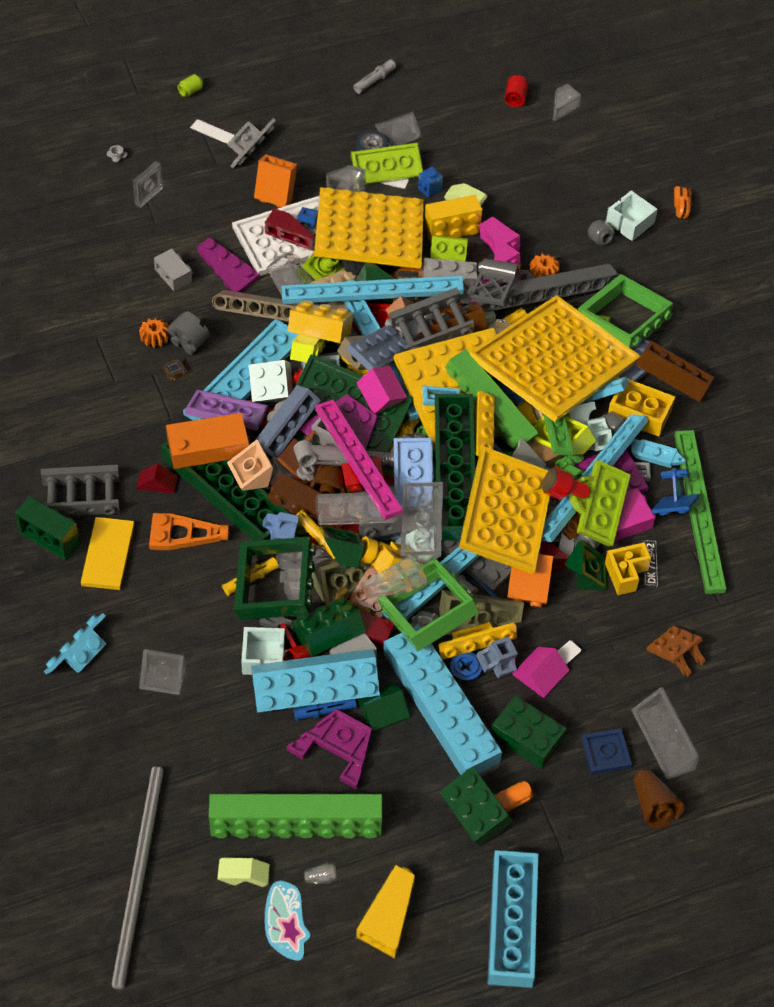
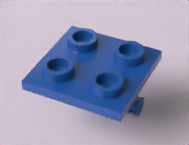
[652,468,700,515]

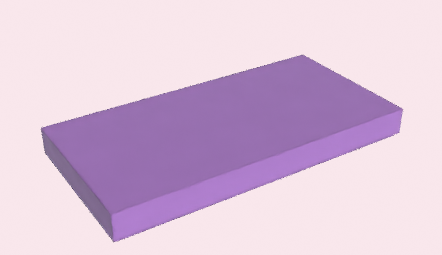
[185,390,268,430]

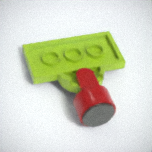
[542,460,630,547]

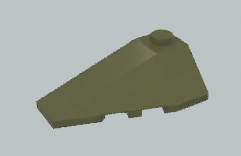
[312,559,373,606]
[439,590,524,635]

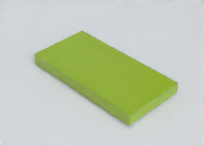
[351,143,423,186]

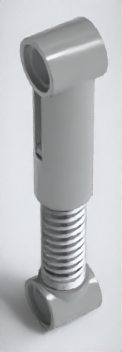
[293,440,394,471]

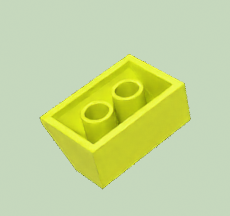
[533,416,596,455]

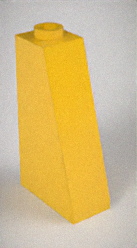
[357,865,415,958]

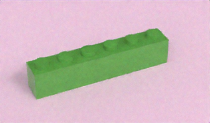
[445,349,538,450]

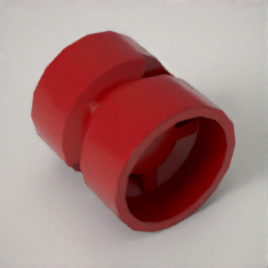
[504,75,529,107]

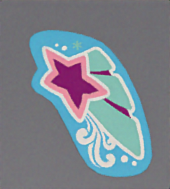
[265,881,310,960]

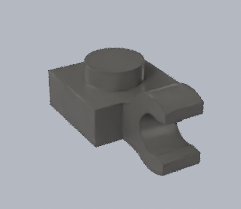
[259,616,294,635]

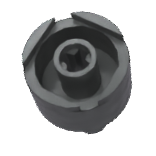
[167,311,210,355]

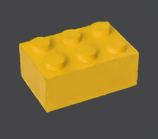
[424,195,482,243]
[288,300,354,343]
[608,377,675,437]

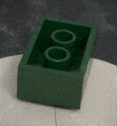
[15,496,80,561]
[291,598,366,656]
[491,695,567,769]
[439,766,514,847]

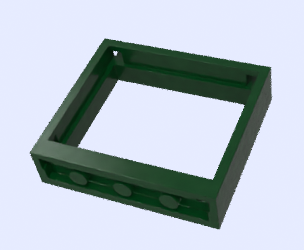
[234,537,316,620]

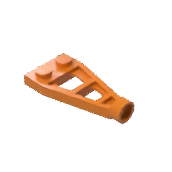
[149,513,229,550]

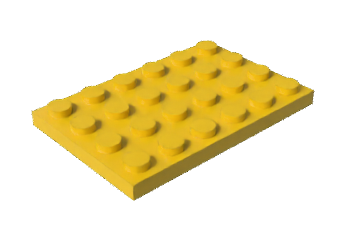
[459,446,550,574]

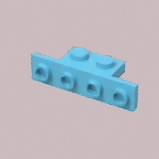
[44,613,106,674]

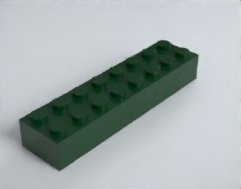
[434,394,475,541]
[161,441,290,541]

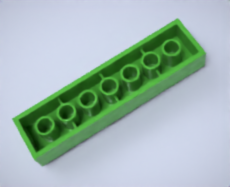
[209,794,382,838]

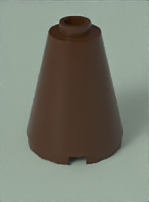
[308,465,346,503]
[634,770,684,829]

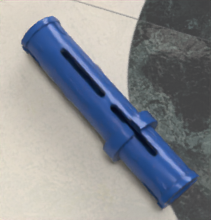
[293,699,356,721]

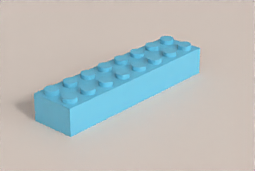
[383,625,502,775]

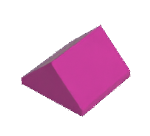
[356,366,407,414]
[513,647,569,698]

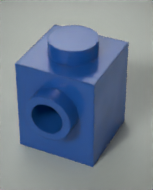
[418,166,443,198]

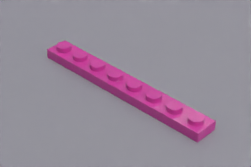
[315,400,403,520]

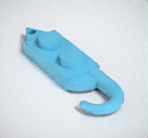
[630,439,686,468]

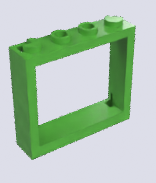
[578,274,673,349]
[375,558,479,652]

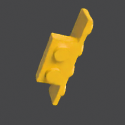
[474,391,495,457]
[439,622,517,660]

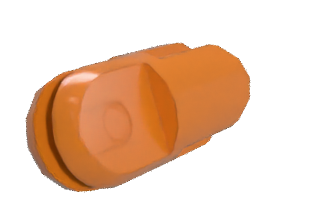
[674,186,692,219]
[495,781,533,812]

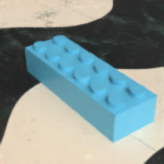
[251,649,380,712]
[488,851,538,988]

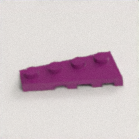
[197,237,260,293]

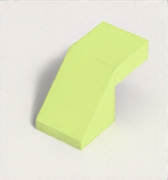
[444,183,487,206]
[218,858,269,887]

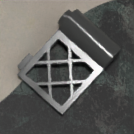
[466,259,520,306]

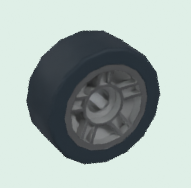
[356,131,388,151]

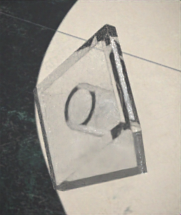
[376,112,421,147]
[139,649,186,695]

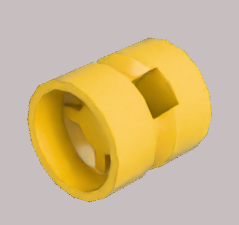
[360,537,392,567]

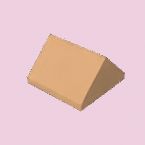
[227,440,273,491]

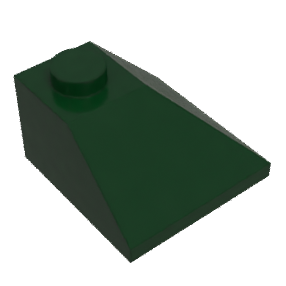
[320,524,364,569]

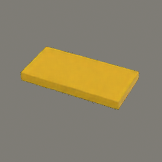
[81,517,134,590]

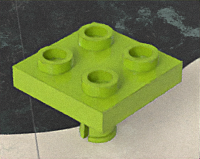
[430,235,468,262]
[301,252,345,280]

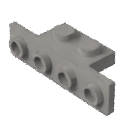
[227,118,276,168]

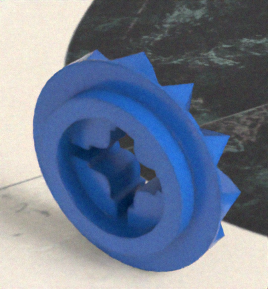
[450,652,482,682]

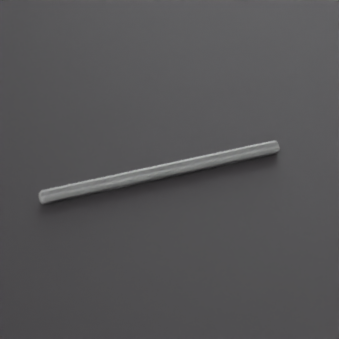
[112,767,163,989]

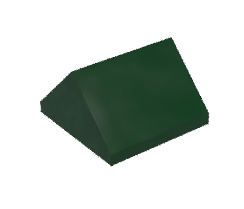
[356,684,410,733]

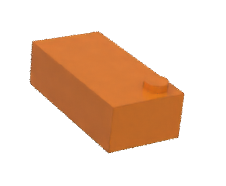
[166,413,249,469]

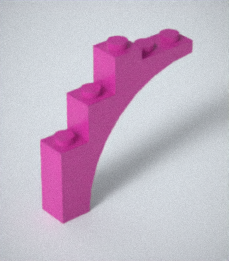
[470,217,521,304]

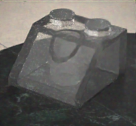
[326,165,366,192]

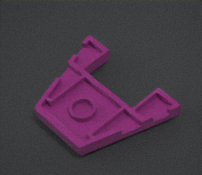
[299,394,377,451]
[287,709,372,789]

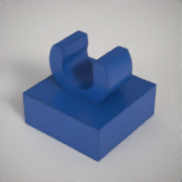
[297,207,318,229]

